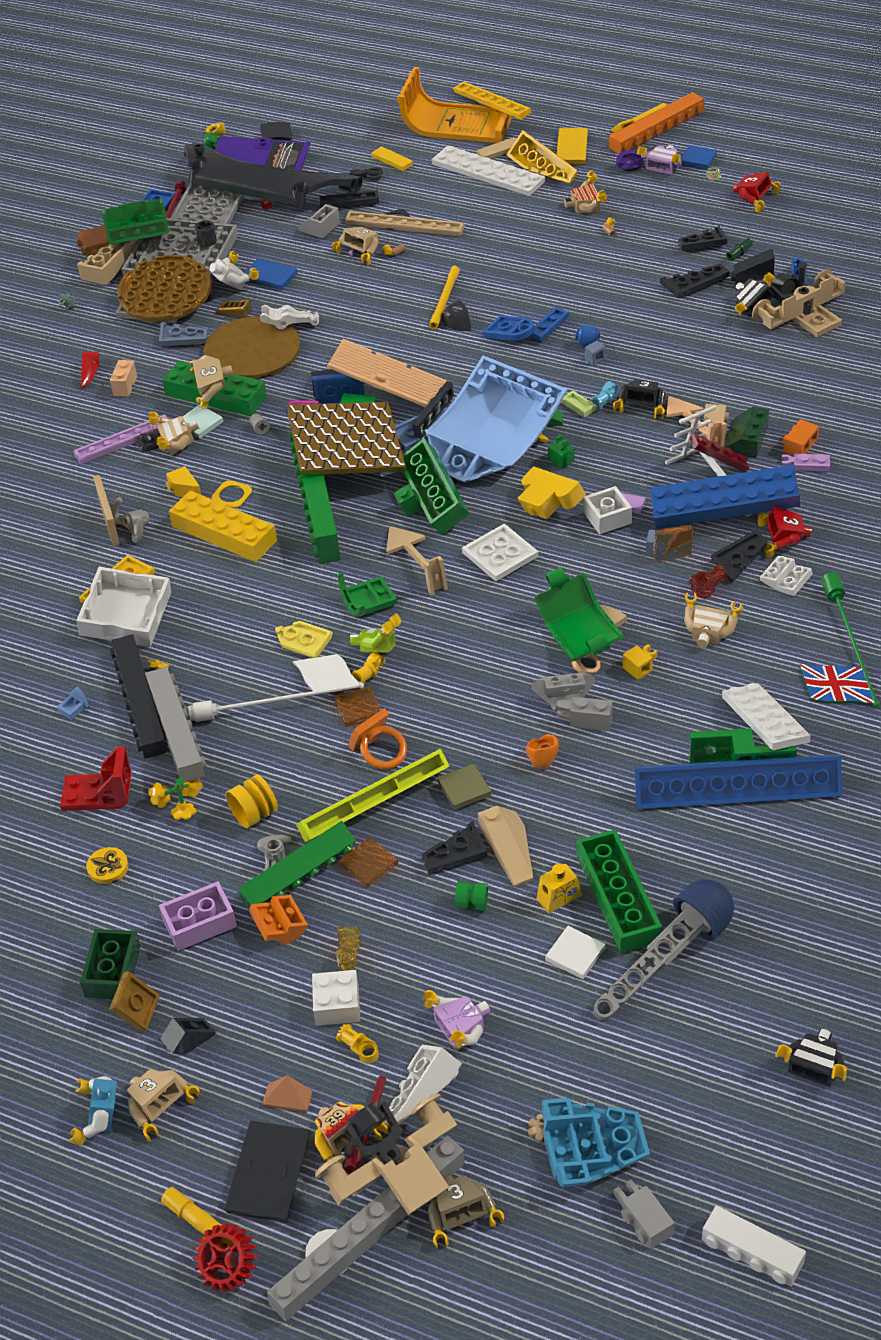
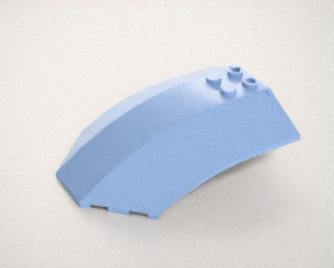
[425,355,568,483]

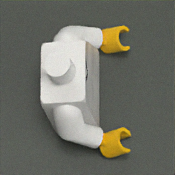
[209,251,259,290]

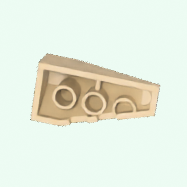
[478,806,533,887]

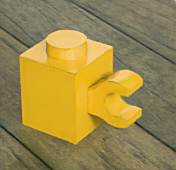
[623,645,657,680]

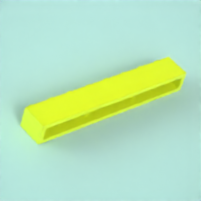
[296,749,450,842]

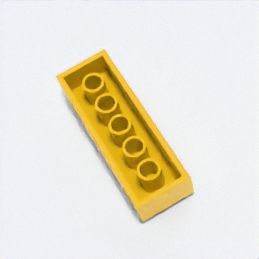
[169,491,277,562]

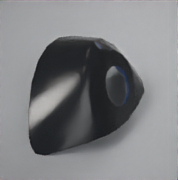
[442,300,471,331]

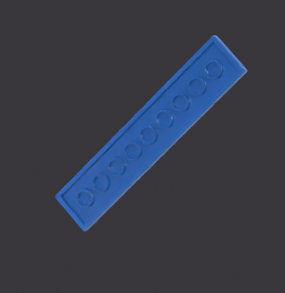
[634,754,843,809]

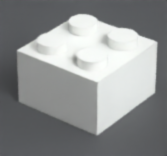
[584,486,632,534]
[312,970,360,1026]

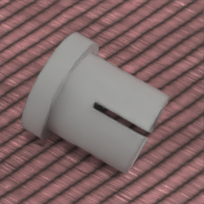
[249,414,270,435]

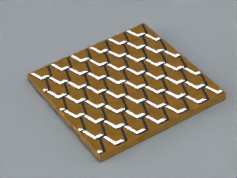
[287,402,406,475]

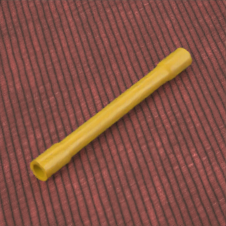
[429,266,460,329]

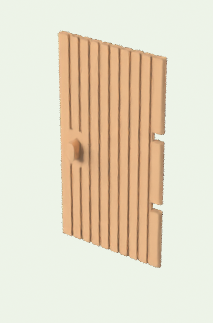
[327,339,447,407]

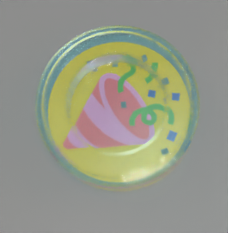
[706,167,721,180]

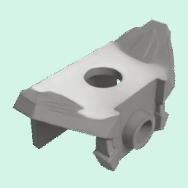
[532,673,595,711]

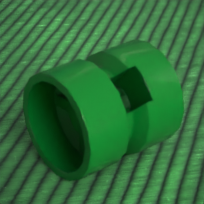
[455,881,488,911]

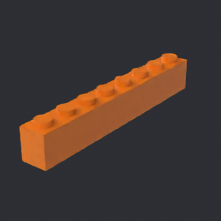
[609,92,704,154]

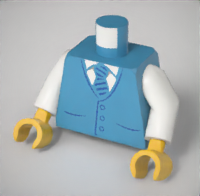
[69,1076,117,1145]

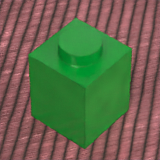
[394,484,422,516]

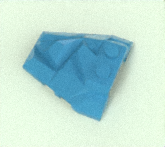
[542,1098,650,1188]

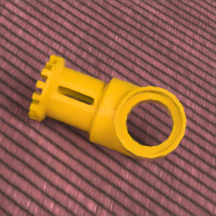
[352,652,385,684]
[336,1023,379,1064]

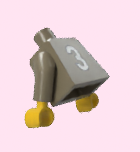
[428,1175,504,1249]

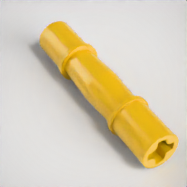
[161,1187,235,1246]

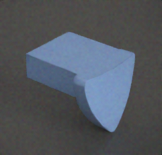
[57,687,89,720]

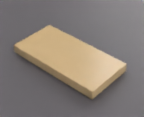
[93,475,120,546]

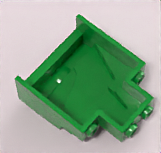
[102,198,169,245]

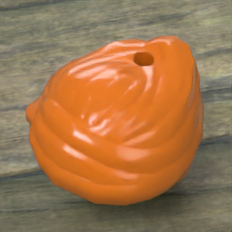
[526,734,559,770]

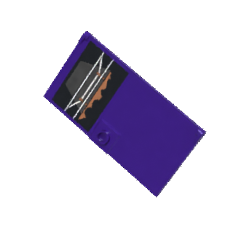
[215,136,311,171]

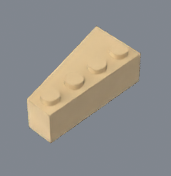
[77,240,137,285]

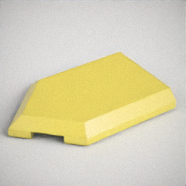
[275,621,333,658]

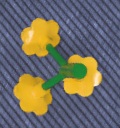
[148,778,203,820]

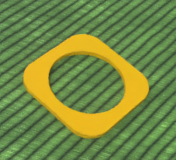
[211,481,252,508]

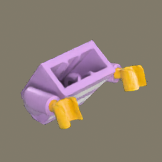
[637,145,682,175]

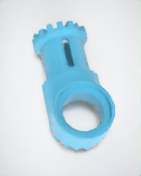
[590,381,619,410]

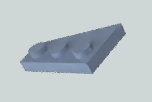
[159,322,208,347]

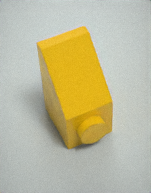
[166,466,201,497]

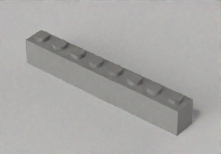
[145,667,207,782]

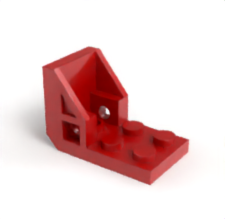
[60,746,132,811]

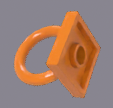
[348,708,407,770]

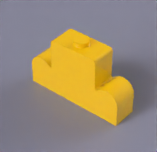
[518,467,586,519]

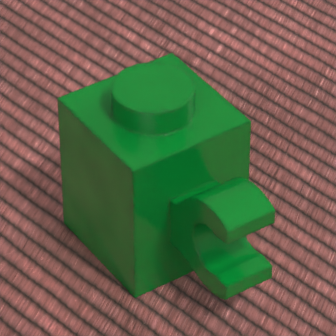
[548,435,575,469]

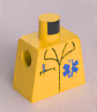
[537,864,582,914]

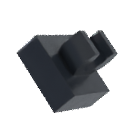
[137,430,159,453]

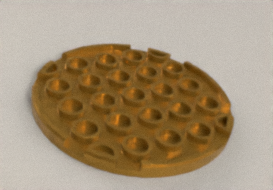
[118,255,211,322]
[204,316,300,379]

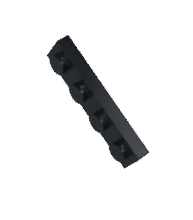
[319,190,379,208]
[412,381,454,439]

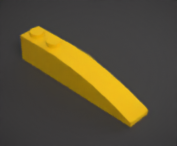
[506,130,579,184]

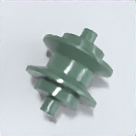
[59,293,76,310]

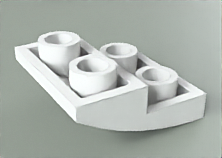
[760,556,812,596]

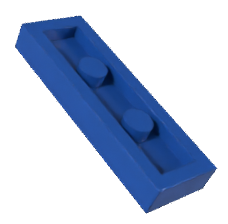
[529,307,569,342]

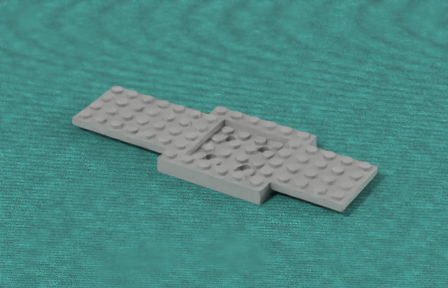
[116,184,245,324]

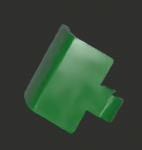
[534,567,624,661]

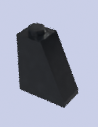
[731,249,775,287]

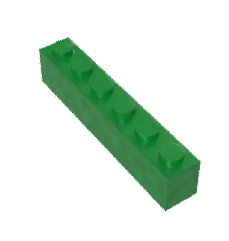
[237,821,356,910]

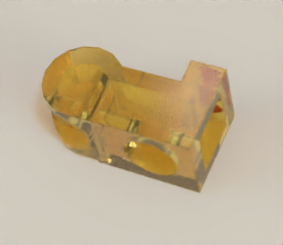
[336,926,361,971]

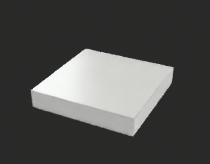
[545,926,605,979]

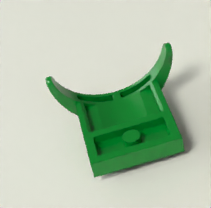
[338,573,397,617]

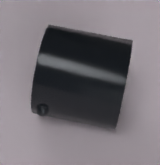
[195,220,217,247]

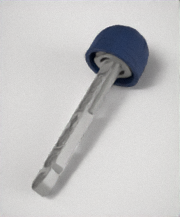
[593,879,734,1020]

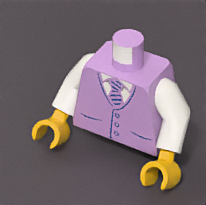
[422,990,490,1051]

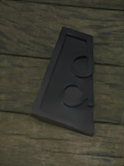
[678,226,727,251]
[711,529,767,583]
[421,821,488,874]

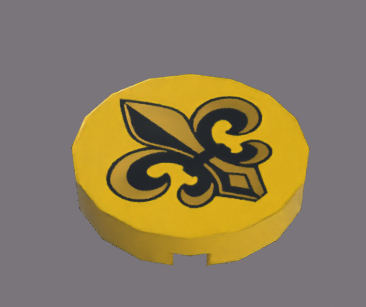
[86,847,129,884]

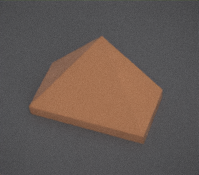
[263,1075,313,1112]

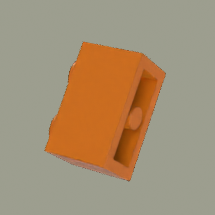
[782,419,819,456]

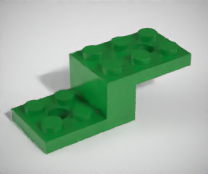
[689,728,797,764]

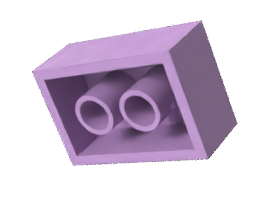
[159,881,237,951]

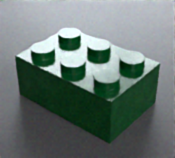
[80,929,141,999]

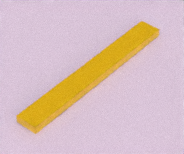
[453,82,532,120]

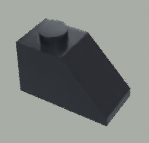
[160,1018,216,1054]

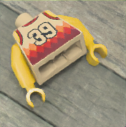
[315,1102,388,1167]

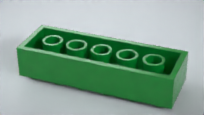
[162,361,267,417]
[403,439,470,535]
[576,829,662,954]

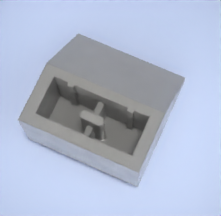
[298,204,340,239]

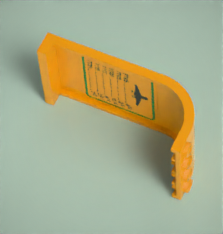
[397,67,513,143]

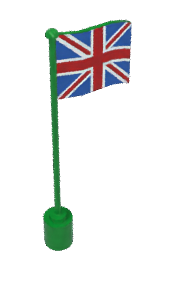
[800,572,880,708]

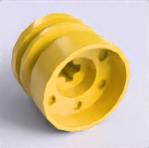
[225,774,278,828]

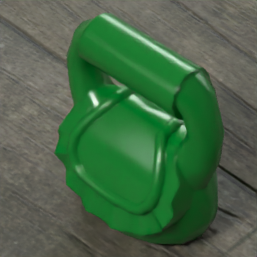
[204,132,220,148]

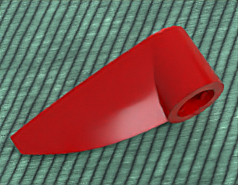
[81,351,100,388]

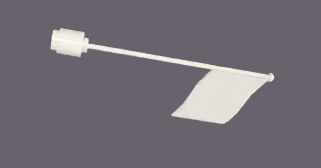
[188,654,364,722]

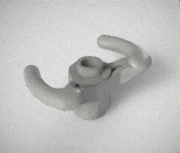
[112,497,149,543]
[257,835,292,871]

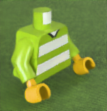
[350,613,401,652]

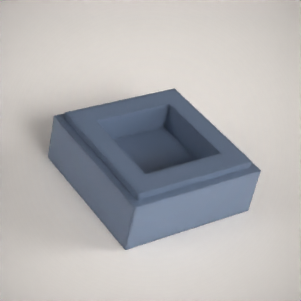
[646,530,656,556]

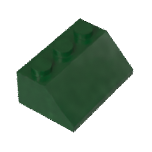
[724,407,770,458]

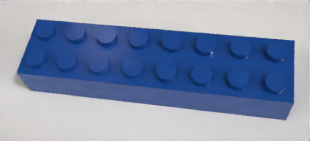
[650,465,800,529]

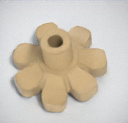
[528,1114,544,1142]

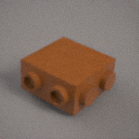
[76,225,109,258]

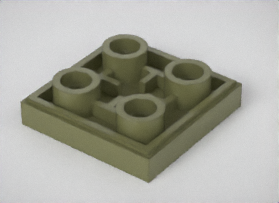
[437,764,491,810]

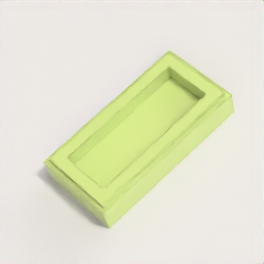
[561,391,596,418]

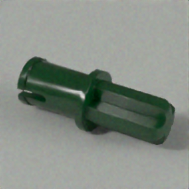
[726,238,753,261]

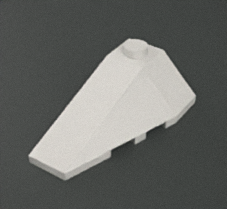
[383,1045,462,1127]

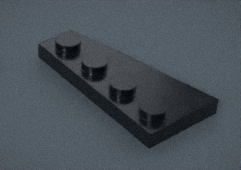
[660,264,730,298]

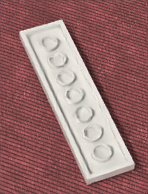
[432,146,545,196]

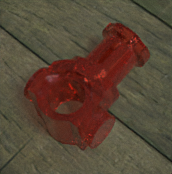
[689,565,727,599]

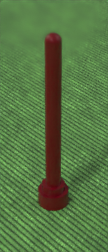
[166,181,187,219]
[343,1076,386,1174]

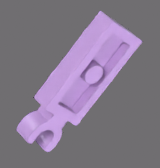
[782,453,830,472]

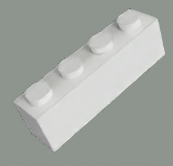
[702,1205,806,1287]

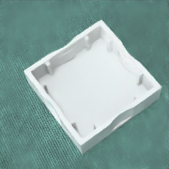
[76,567,171,647]

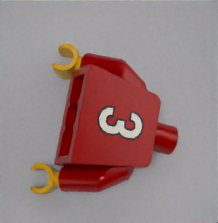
[733,172,781,213]
[758,506,812,558]

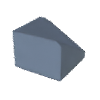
[585,341,605,366]

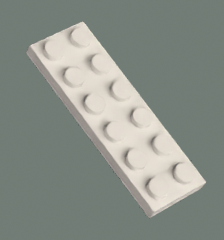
[722,683,810,750]

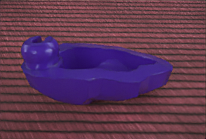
[616,149,644,170]

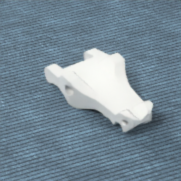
[260,305,319,329]

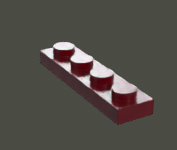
[689,433,749,473]

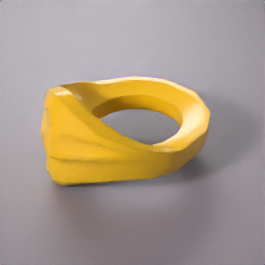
[206,122,226,135]

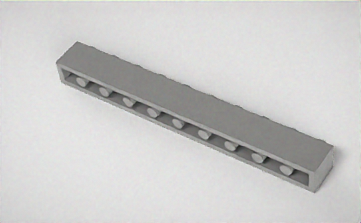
[267,1135,465,1322]

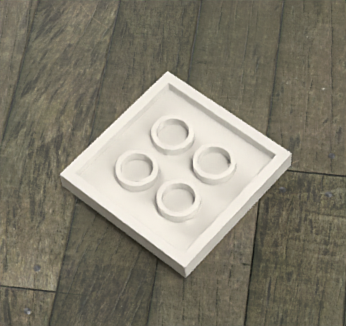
[462,524,539,581]

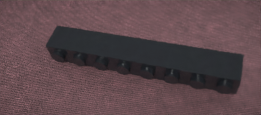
[110,634,168,759]

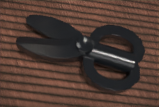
[348,167,383,180]

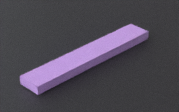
[74,415,167,464]

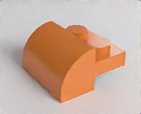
[249,895,308,945]

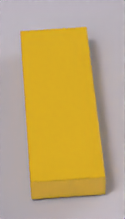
[372,146,413,171]

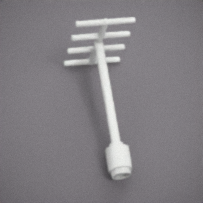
[665,405,752,517]

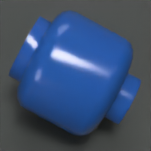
[575,325,600,347]

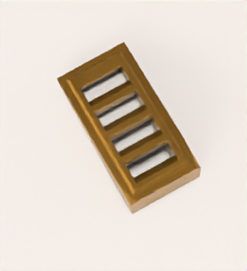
[217,300,252,318]

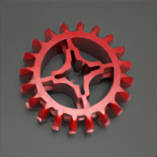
[192,1223,258,1292]

